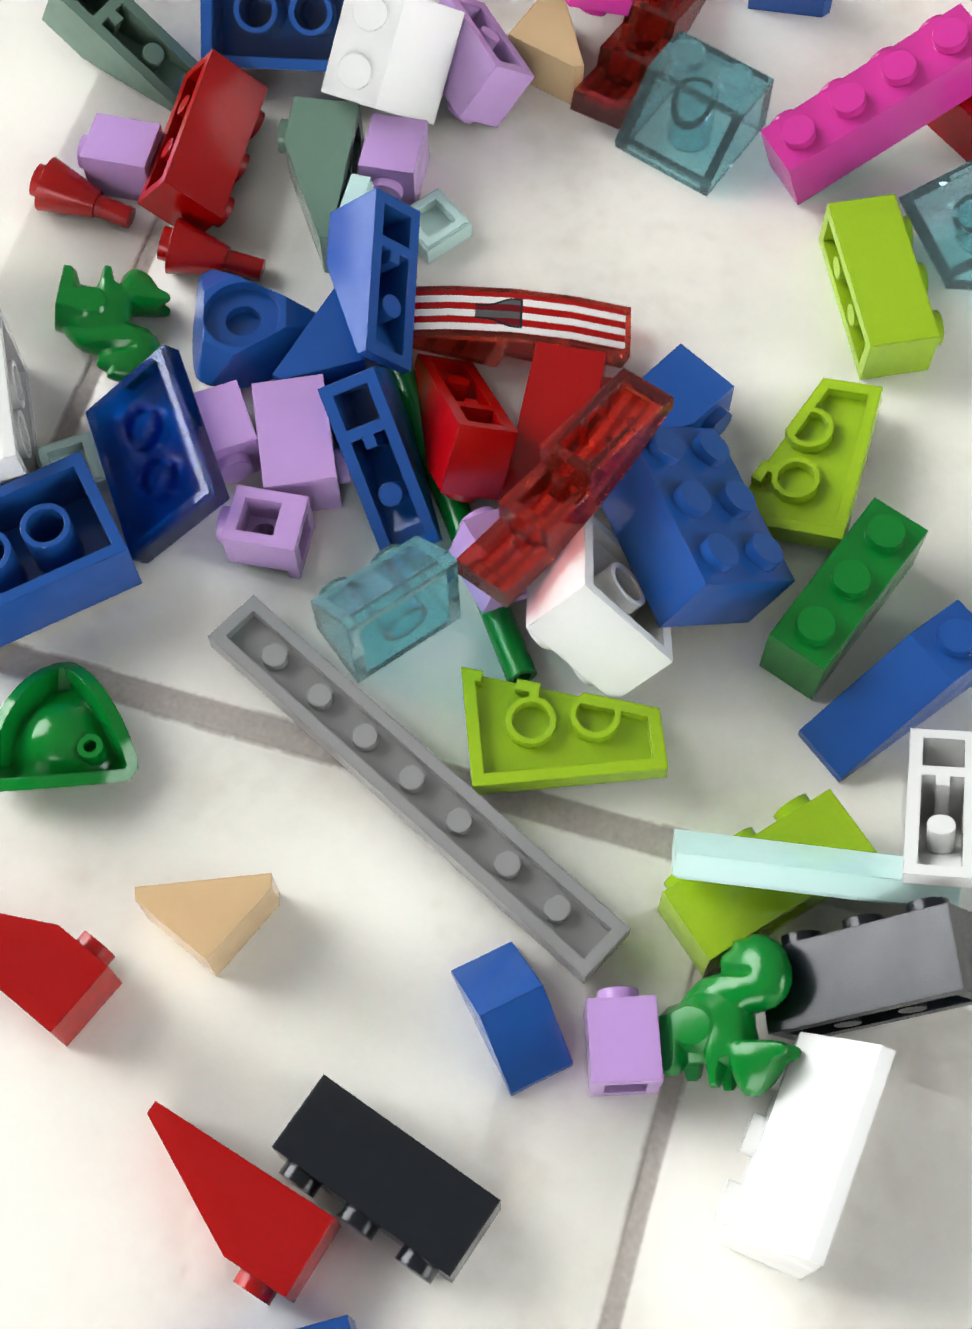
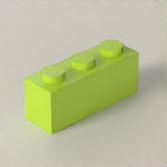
[818,194,944,380]
[658,789,878,977]

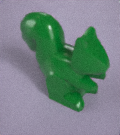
[55,265,171,385]
[658,934,802,1097]

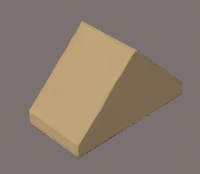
[508,0,584,105]
[135,873,280,977]

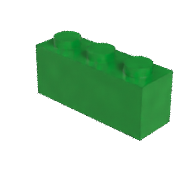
[759,497,928,700]

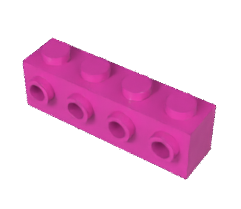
[760,3,972,205]

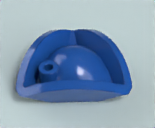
[192,269,316,388]

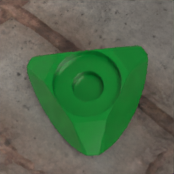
[0,662,139,792]

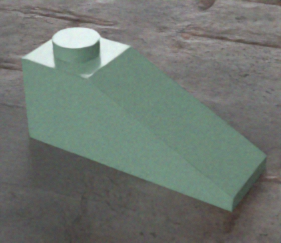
[42,0,198,112]
[277,96,364,273]

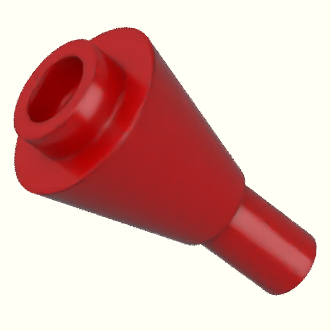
[29,157,136,229]
[157,218,266,282]

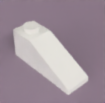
[902,728,972,888]

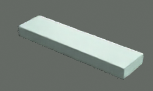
[672,829,962,906]

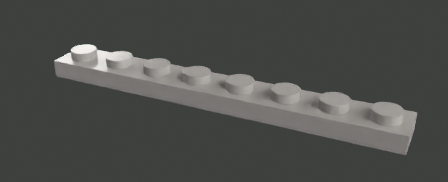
[208,595,631,984]

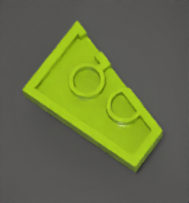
[748,378,883,550]
[461,667,668,795]

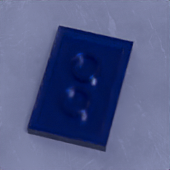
[85,344,230,564]

